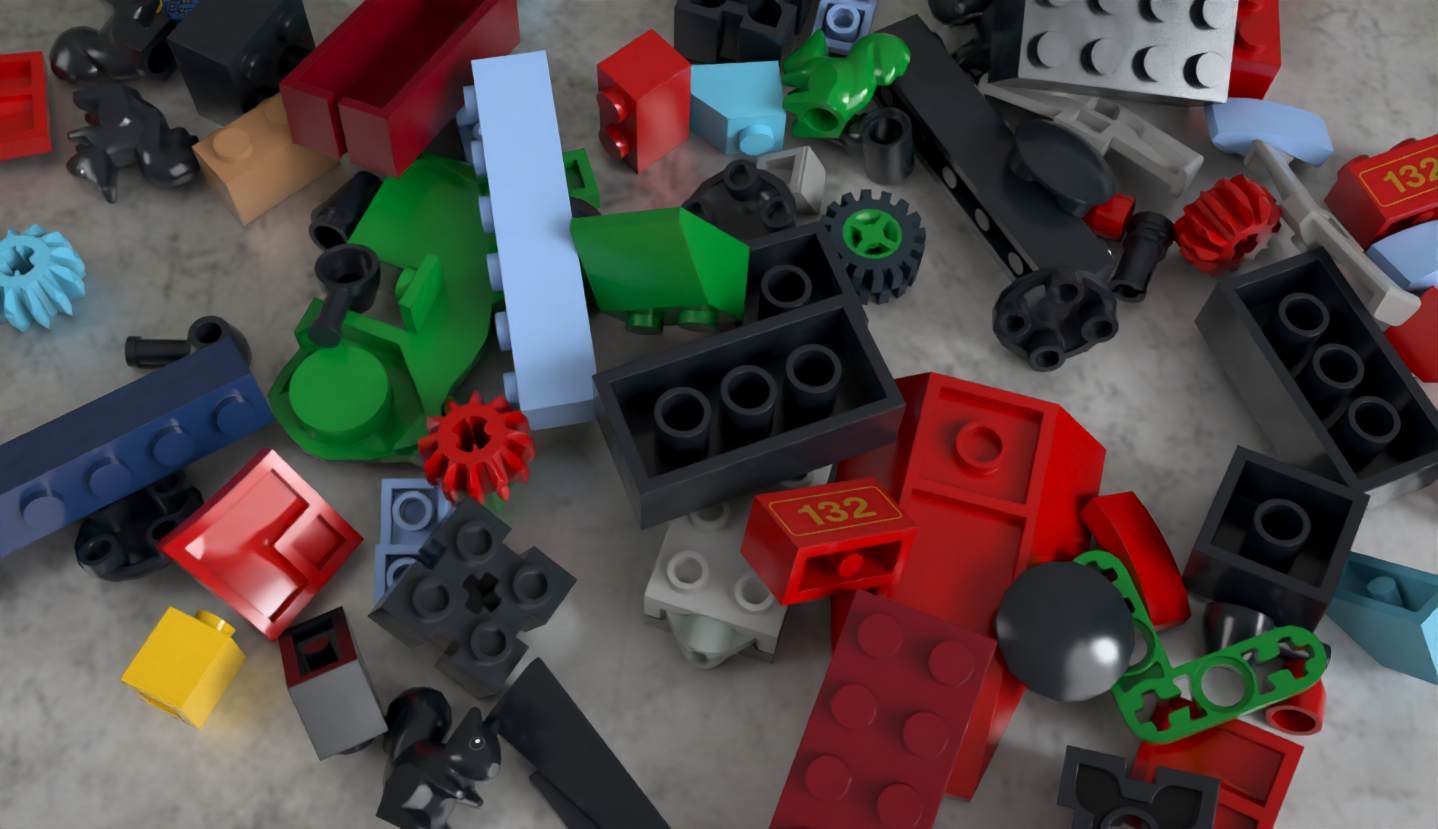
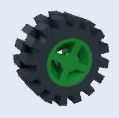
[820,189,926,305]

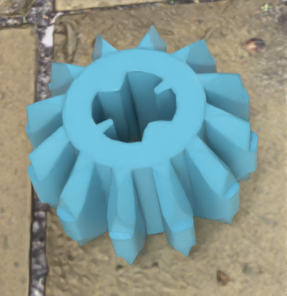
[0,223,87,332]

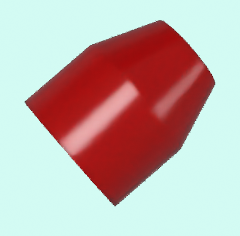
[1081,192,1137,243]
[1264,659,1327,736]

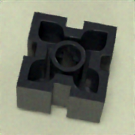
[674,0,812,77]
[367,494,577,699]
[1056,745,1221,829]

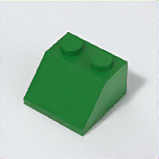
[569,207,750,335]

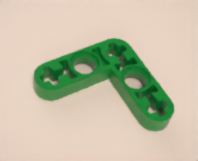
[1073,550,1327,746]

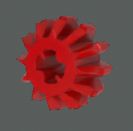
[1173,174,1282,277]
[418,389,536,506]

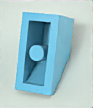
[689,61,786,155]
[1325,551,1438,685]

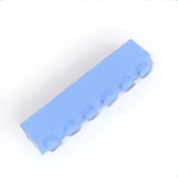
[463,50,597,431]

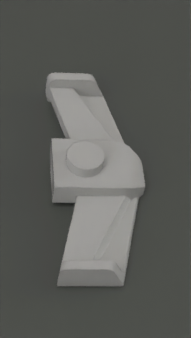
[977,71,1204,199]
[1243,139,1422,326]

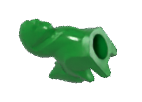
[781,29,911,138]

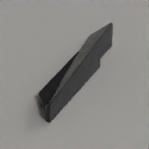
[485,657,671,829]

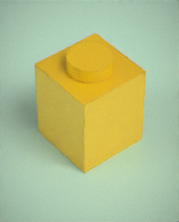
[120,606,247,730]

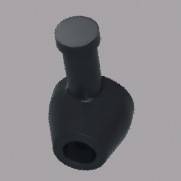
[307,243,381,348]
[125,316,252,368]
[1202,602,1331,672]

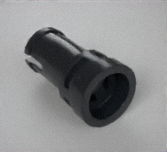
[1108,211,1177,303]

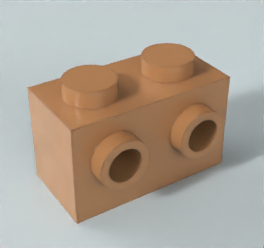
[192,92,341,226]

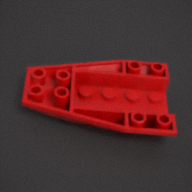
[830,371,1106,803]

